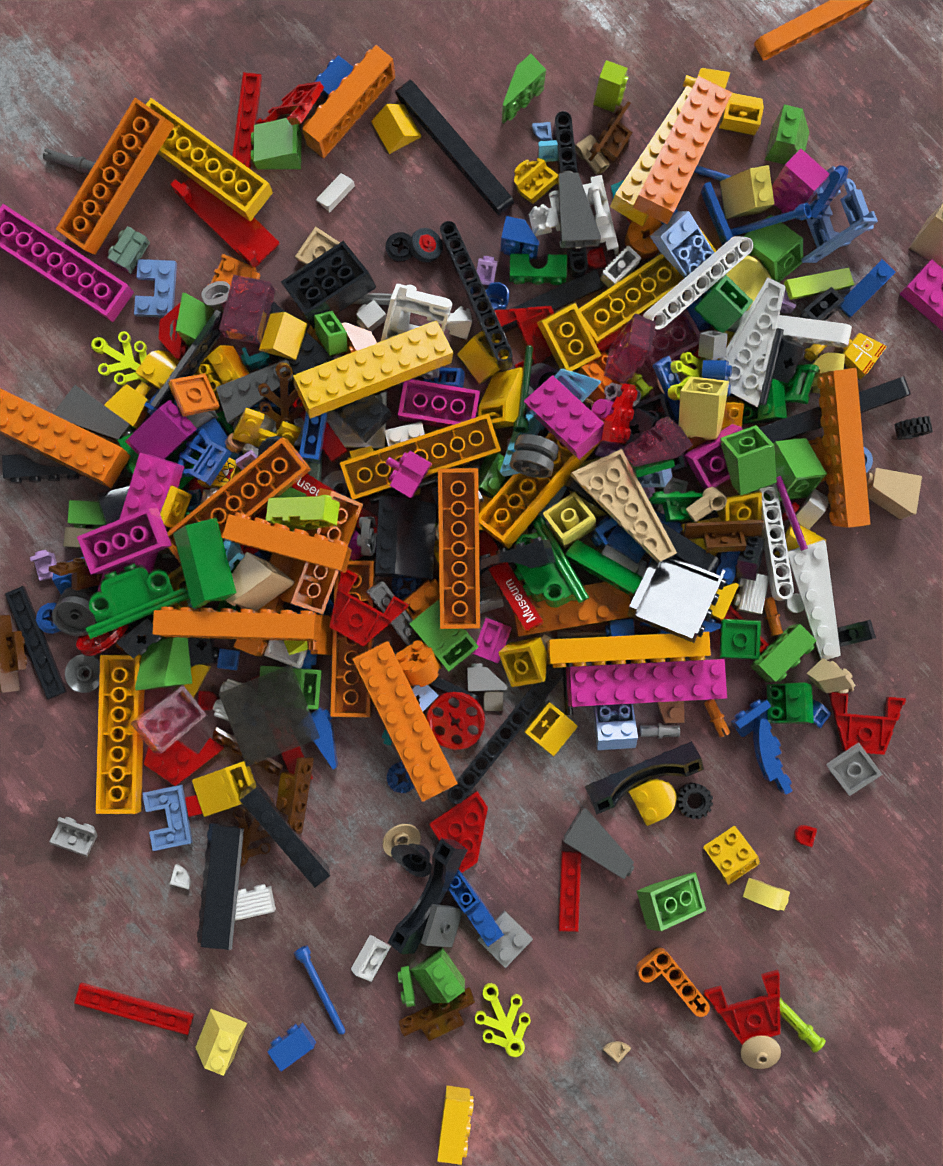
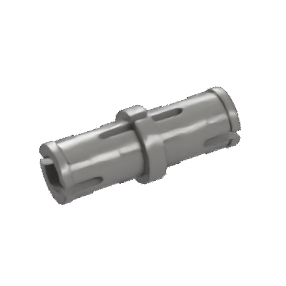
[640,723,680,739]

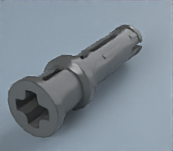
[43,148,96,174]

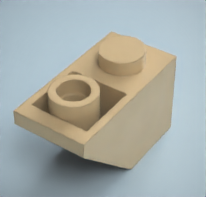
[806,658,856,693]

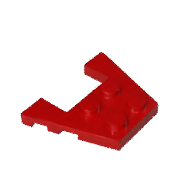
[255,81,324,125]
[494,306,554,377]
[329,569,409,647]
[829,692,906,755]
[144,705,225,786]
[704,970,780,1045]

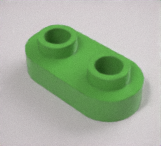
[398,966,415,1007]

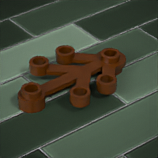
[258,362,306,430]
[228,796,275,867]

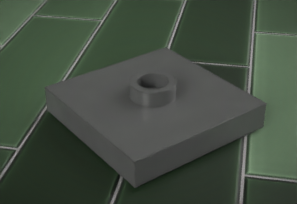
[421,904,463,947]

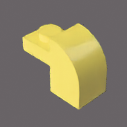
[812,352,845,393]
[743,878,790,911]

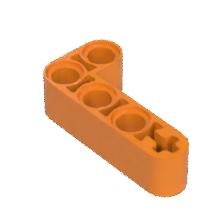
[636,947,710,1017]

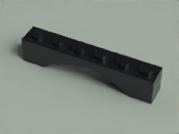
[2,454,123,484]
[479,537,556,577]
[585,741,704,815]
[240,781,331,888]
[387,838,468,954]

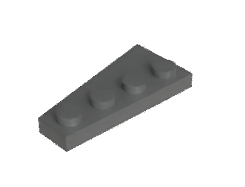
[216,360,294,424]

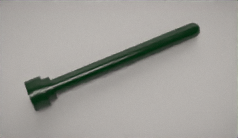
[513,345,533,433]

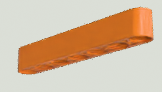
[754,0,873,61]

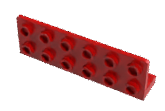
[170,178,280,268]

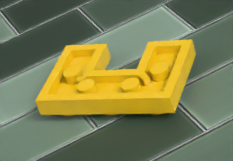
[232,408,301,448]

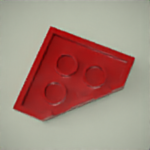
[601,383,637,444]
[429,791,488,873]

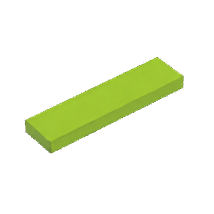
[784,268,855,300]

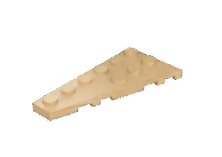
[570,449,677,563]

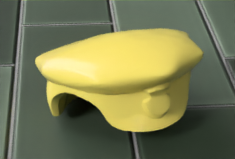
[724,255,771,311]

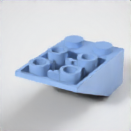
[650,211,714,278]
[593,704,638,750]

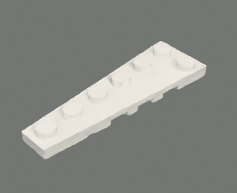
[788,540,841,660]

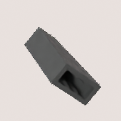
[558,171,601,248]
[53,385,135,441]
[562,806,634,879]

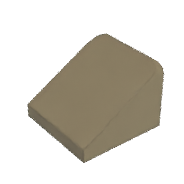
[484,692,503,711]

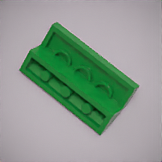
[173,518,237,608]
[565,540,643,598]

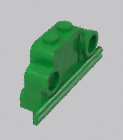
[513,516,589,608]
[86,563,190,639]

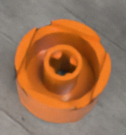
[625,216,663,260]
[396,640,441,687]

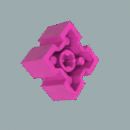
[386,451,432,498]

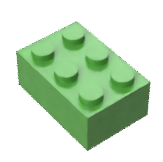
[750,624,817,682]

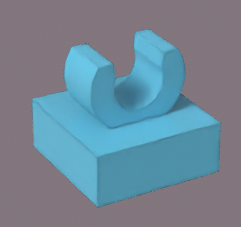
[538,140,558,162]

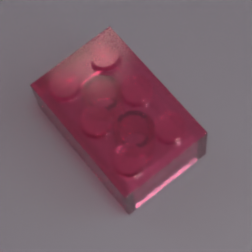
[219,275,275,345]
[633,309,700,373]
[604,313,656,384]
[130,685,207,754]

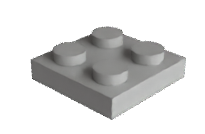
[826,743,883,796]
[478,910,533,968]

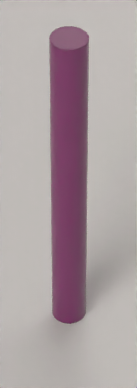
[775,476,808,551]

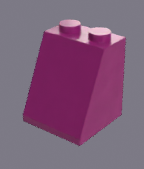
[125,400,197,460]

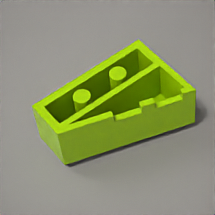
[593,60,629,112]
[266,495,340,532]

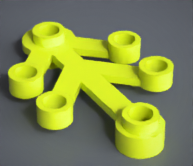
[91,331,149,386]
[668,352,706,400]
[475,983,531,1057]

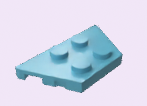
[548,368,601,433]

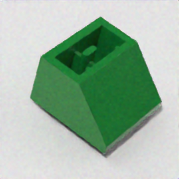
[694,275,753,333]
[742,379,787,424]
[767,682,814,724]

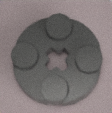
[357,517,377,556]

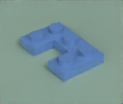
[134,259,177,318]
[142,785,193,851]

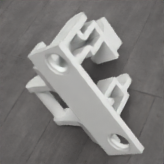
[529,175,619,255]
[381,284,473,341]

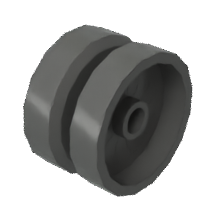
[509,434,559,478]
[52,587,97,636]

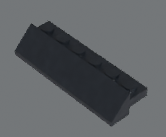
[197,823,244,950]

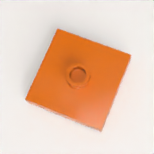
[168,373,220,417]

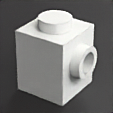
[356,300,386,332]

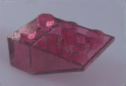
[623,416,693,467]

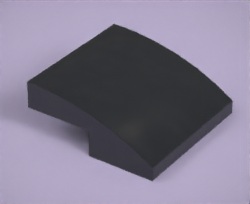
[96,486,129,525]

